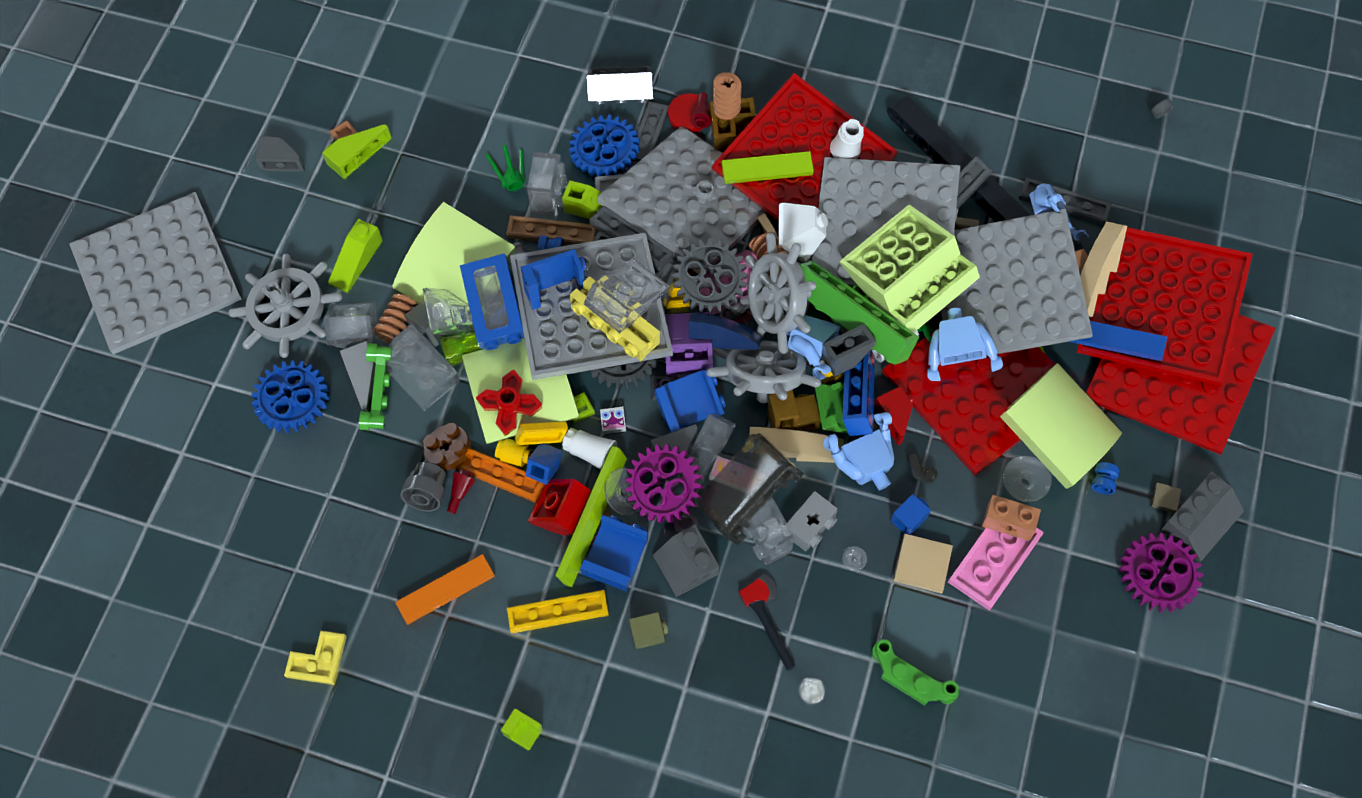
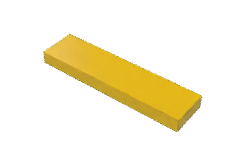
[507,590,609,634]

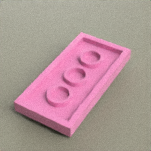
[948,527,1044,611]

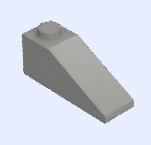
[340,341,376,412]

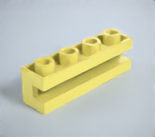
[570,276,660,361]

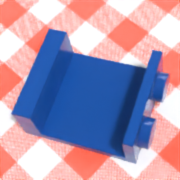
[521,249,587,310]
[653,369,726,433]
[580,515,648,592]

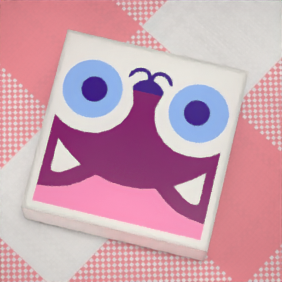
[600,407,626,434]

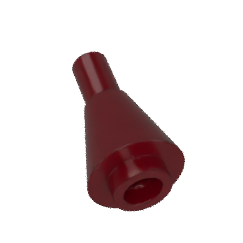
[690,92,712,129]
[447,469,476,514]

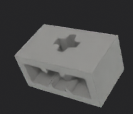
[783,491,838,552]

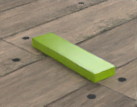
[721,151,814,184]

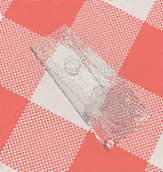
[677,413,736,485]

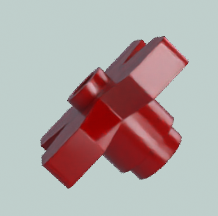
[476,370,543,436]

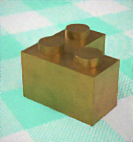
[710,98,756,152]
[767,390,821,432]

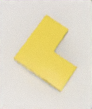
[284,631,347,685]

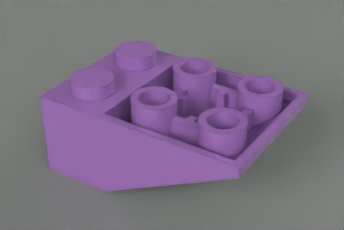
[664,312,713,377]

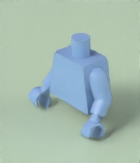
[1029,183,1089,245]
[928,308,1003,381]
[786,316,841,380]
[823,412,894,490]

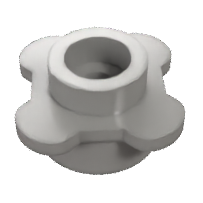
[691,181,718,204]

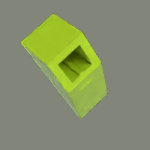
[562,180,603,219]

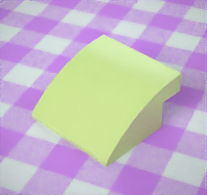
[392,202,516,334]
[840,205,980,333]
[462,338,579,444]
[1000,363,1122,489]

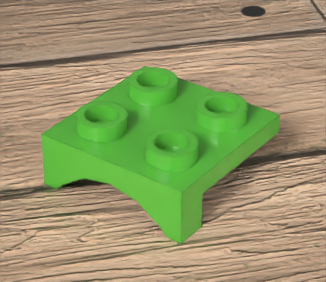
[815,382,848,434]

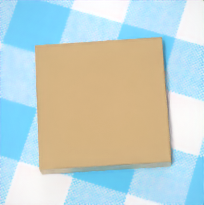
[894,534,953,594]

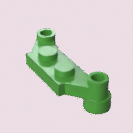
[359,343,392,430]
[872,639,959,706]

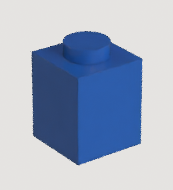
[526,443,562,485]
[890,494,931,535]

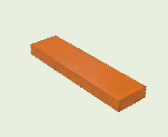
[455,448,545,503]
[395,554,495,625]

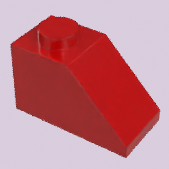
[874,386,913,446]

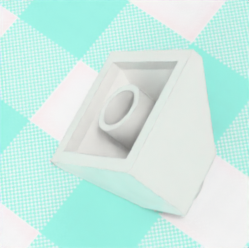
[779,203,828,263]

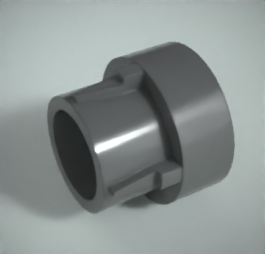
[400,462,446,512]

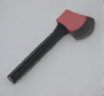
[739,574,796,671]

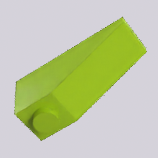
[322,124,392,179]
[328,219,383,293]

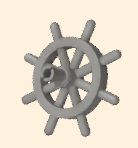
[740,232,816,354]
[228,254,342,358]
[706,340,824,403]

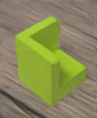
[501,709,543,750]

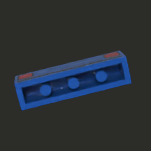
[843,349,875,436]

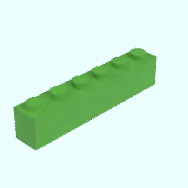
[800,261,919,365]

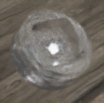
[842,546,867,571]
[798,677,825,704]

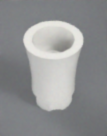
[830,119,863,159]
[562,428,617,470]

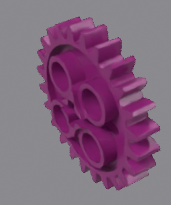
[625,444,704,523]
[1119,533,1203,613]

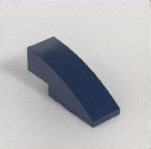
[688,312,762,350]

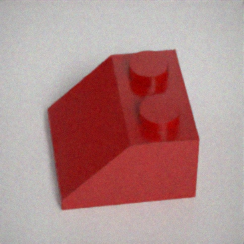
[528,479,592,536]

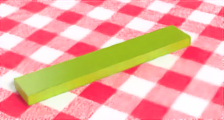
[556,446,627,587]

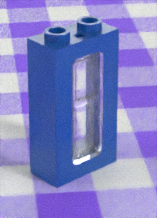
[459,253,524,350]

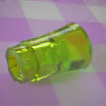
[441,331,482,368]

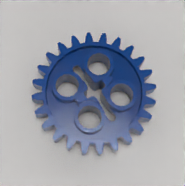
[569,115,640,178]
[251,360,329,434]

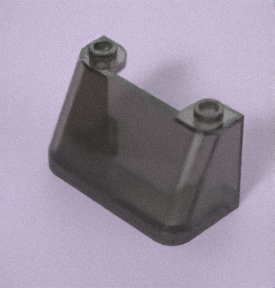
[695,433,804,545]

